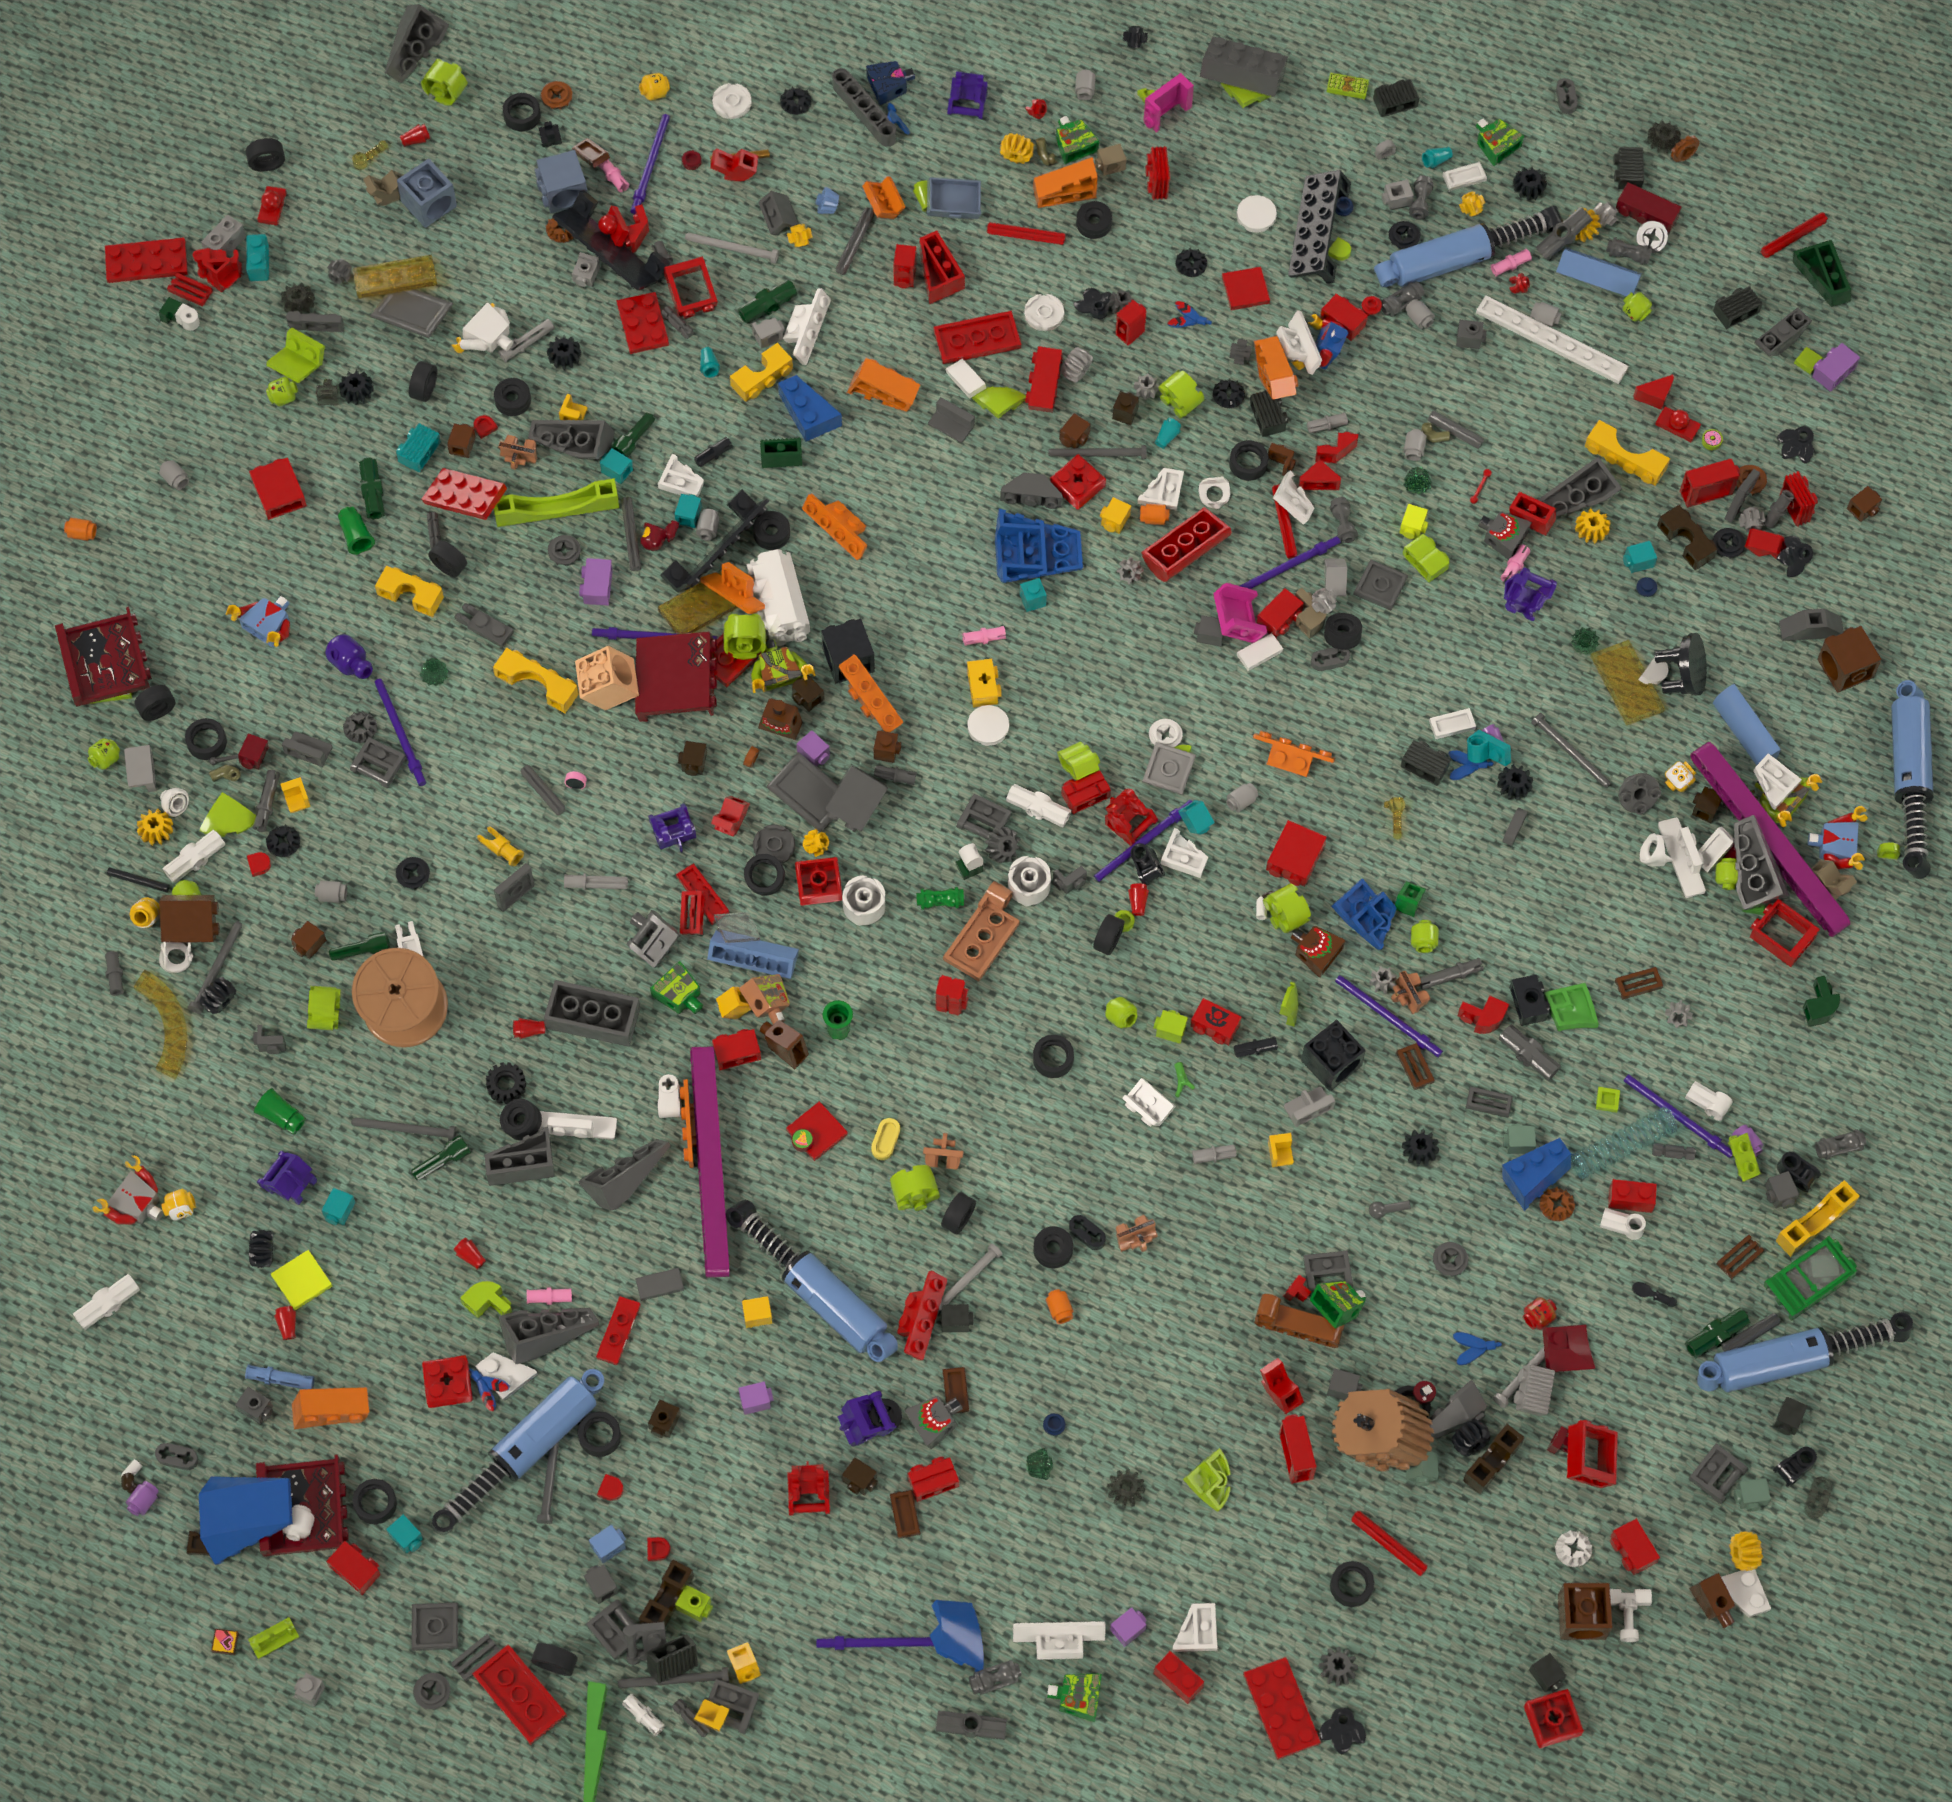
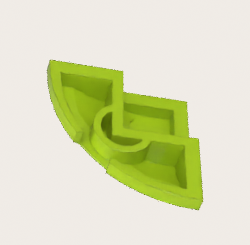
[1221,83,1271,108]
[972,386,1026,419]
[199,792,256,837]
[1279,981,1298,1027]
[1183,1448,1231,1512]

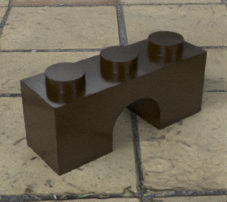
[1657,505,1717,570]
[1463,1424,1525,1495]
[639,1559,694,1627]

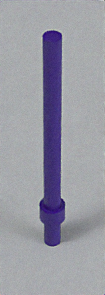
[630,114,670,215]
[1240,536,1340,589]
[592,627,717,640]
[374,679,426,786]
[1094,800,1193,882]
[1335,975,1443,1058]
[1624,1074,1733,1158]
[816,1636,934,1650]

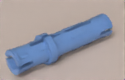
[245,1364,315,1389]

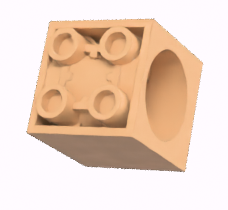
[575,646,639,710]

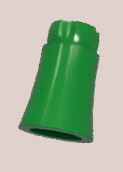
[338,507,375,555]
[823,1000,853,1040]
[254,1088,306,1135]

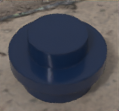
[1335,197,1353,216]
[1636,577,1657,597]
[1043,1413,1066,1436]

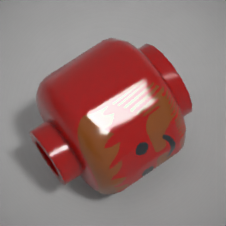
[1523,1297,1557,1330]

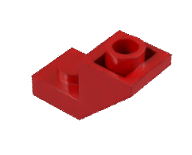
[625,204,649,253]
[1315,432,1358,463]
[1745,528,1786,558]

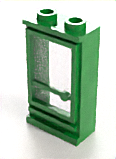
[1764,1236,1857,1321]

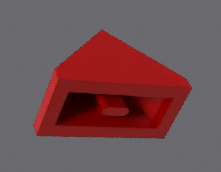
[1633,374,1674,410]
[1298,460,1341,490]

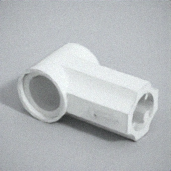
[1685,1081,1733,1121]
[1600,1208,1646,1240]

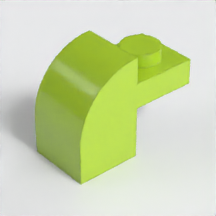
[460,1281,512,1318]

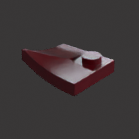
[1542,1325,1595,1372]

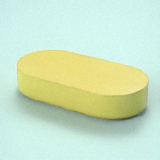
[871,1118,900,1160]

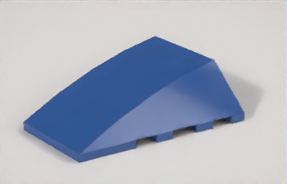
[995,508,1083,583]
[199,1477,293,1565]

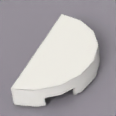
[1638,657,1668,685]

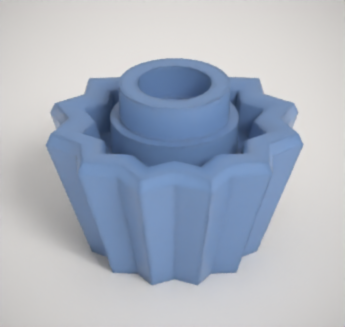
[816,187,839,214]

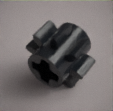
[1123,26,1148,48]

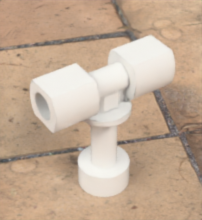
[1610,1589,1652,1642]

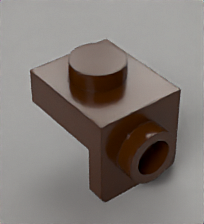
[1268,443,1296,476]

